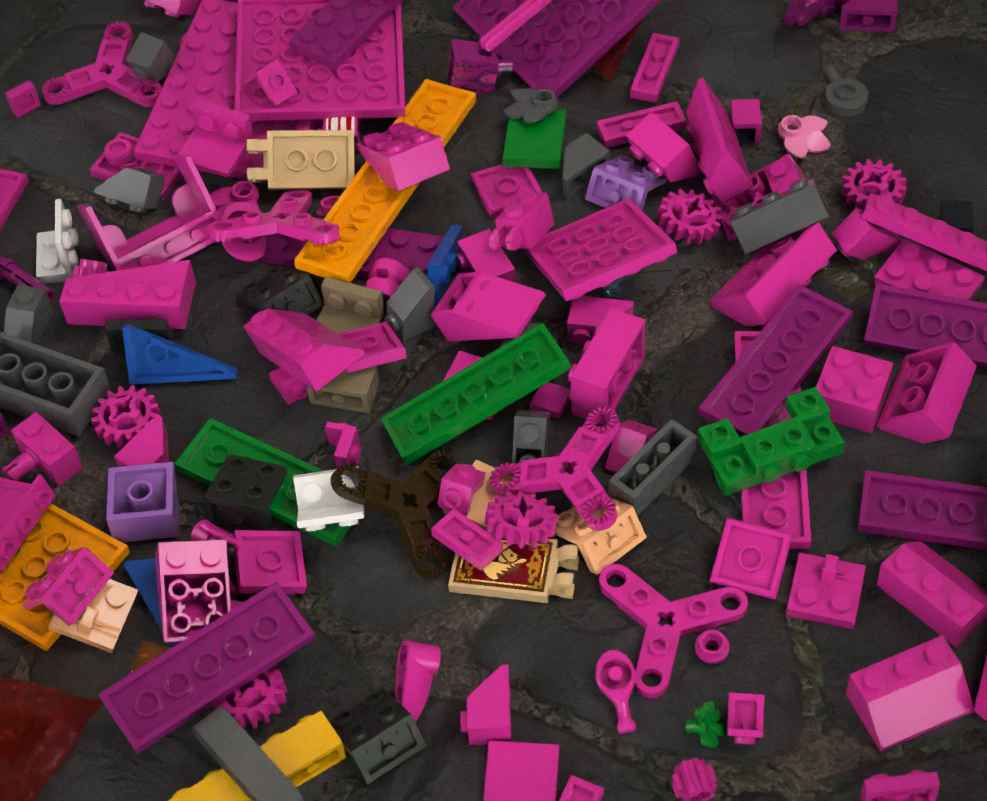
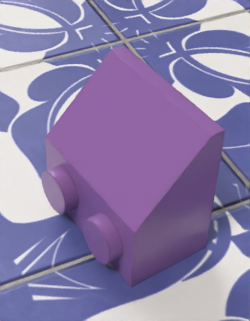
[106,462,179,542]

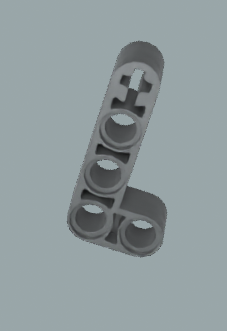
[192,706,304,801]

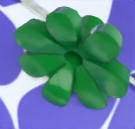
[685,701,725,748]

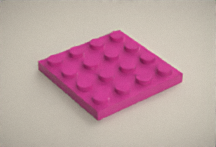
[524,198,677,301]

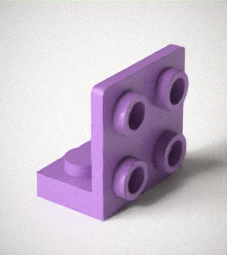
[585,156,667,211]

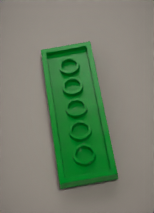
[380,323,572,465]
[174,418,365,547]

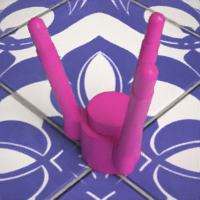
[191,519,243,594]

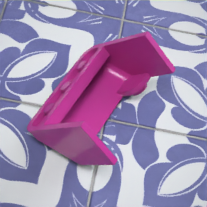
[76,155,222,271]

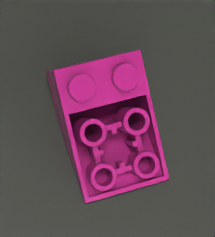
[355,122,450,191]
[712,154,805,241]
[431,272,545,342]
[155,540,231,643]

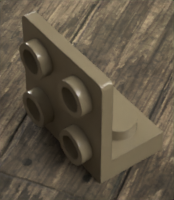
[316,277,385,333]

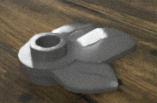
[503,88,558,123]

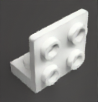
[36,199,79,284]
[293,466,364,531]

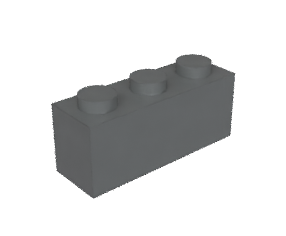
[730,178,829,254]
[609,419,697,516]

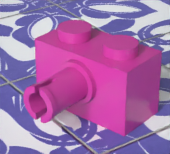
[2,412,83,487]

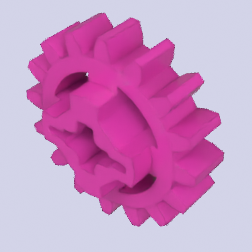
[842,159,907,210]
[657,189,723,245]
[91,385,161,449]
[485,491,558,548]
[213,667,288,729]

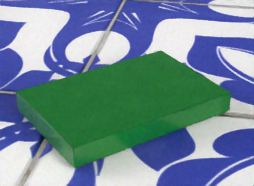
[502,109,567,169]

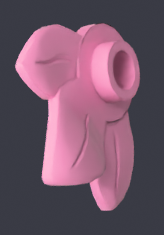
[778,115,831,159]

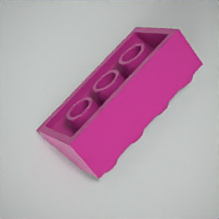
[686,77,753,203]
[708,222,837,327]
[243,308,365,392]

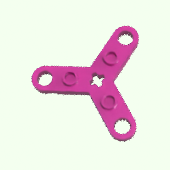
[42,21,162,107]
[208,189,340,245]
[489,406,620,531]
[599,564,748,699]

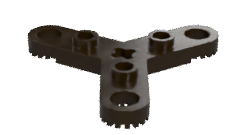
[330,450,457,580]

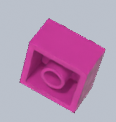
[816,346,894,433]

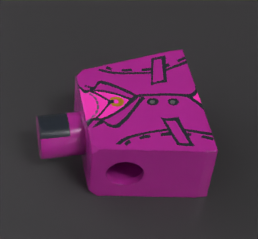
[447,39,513,94]

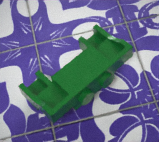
[698,386,845,496]

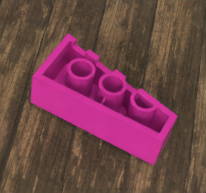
[59,260,196,329]

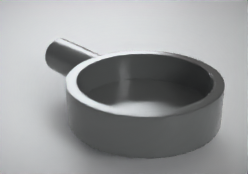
[824,65,868,117]

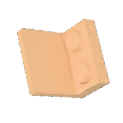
[555,496,647,575]

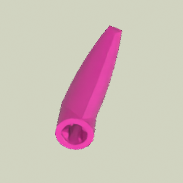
[394,640,441,723]

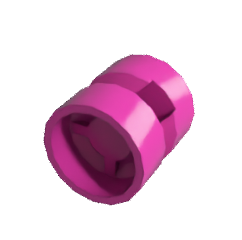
[364,258,409,315]

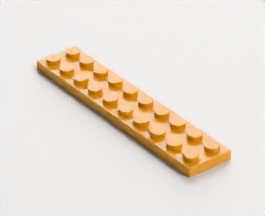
[294,79,476,283]

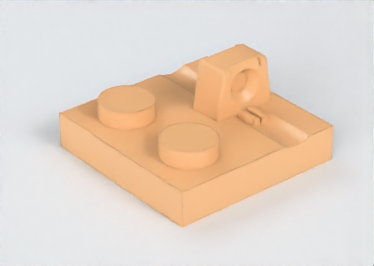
[49,579,138,653]

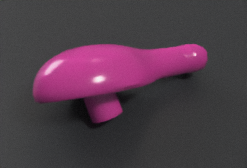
[595,650,636,734]

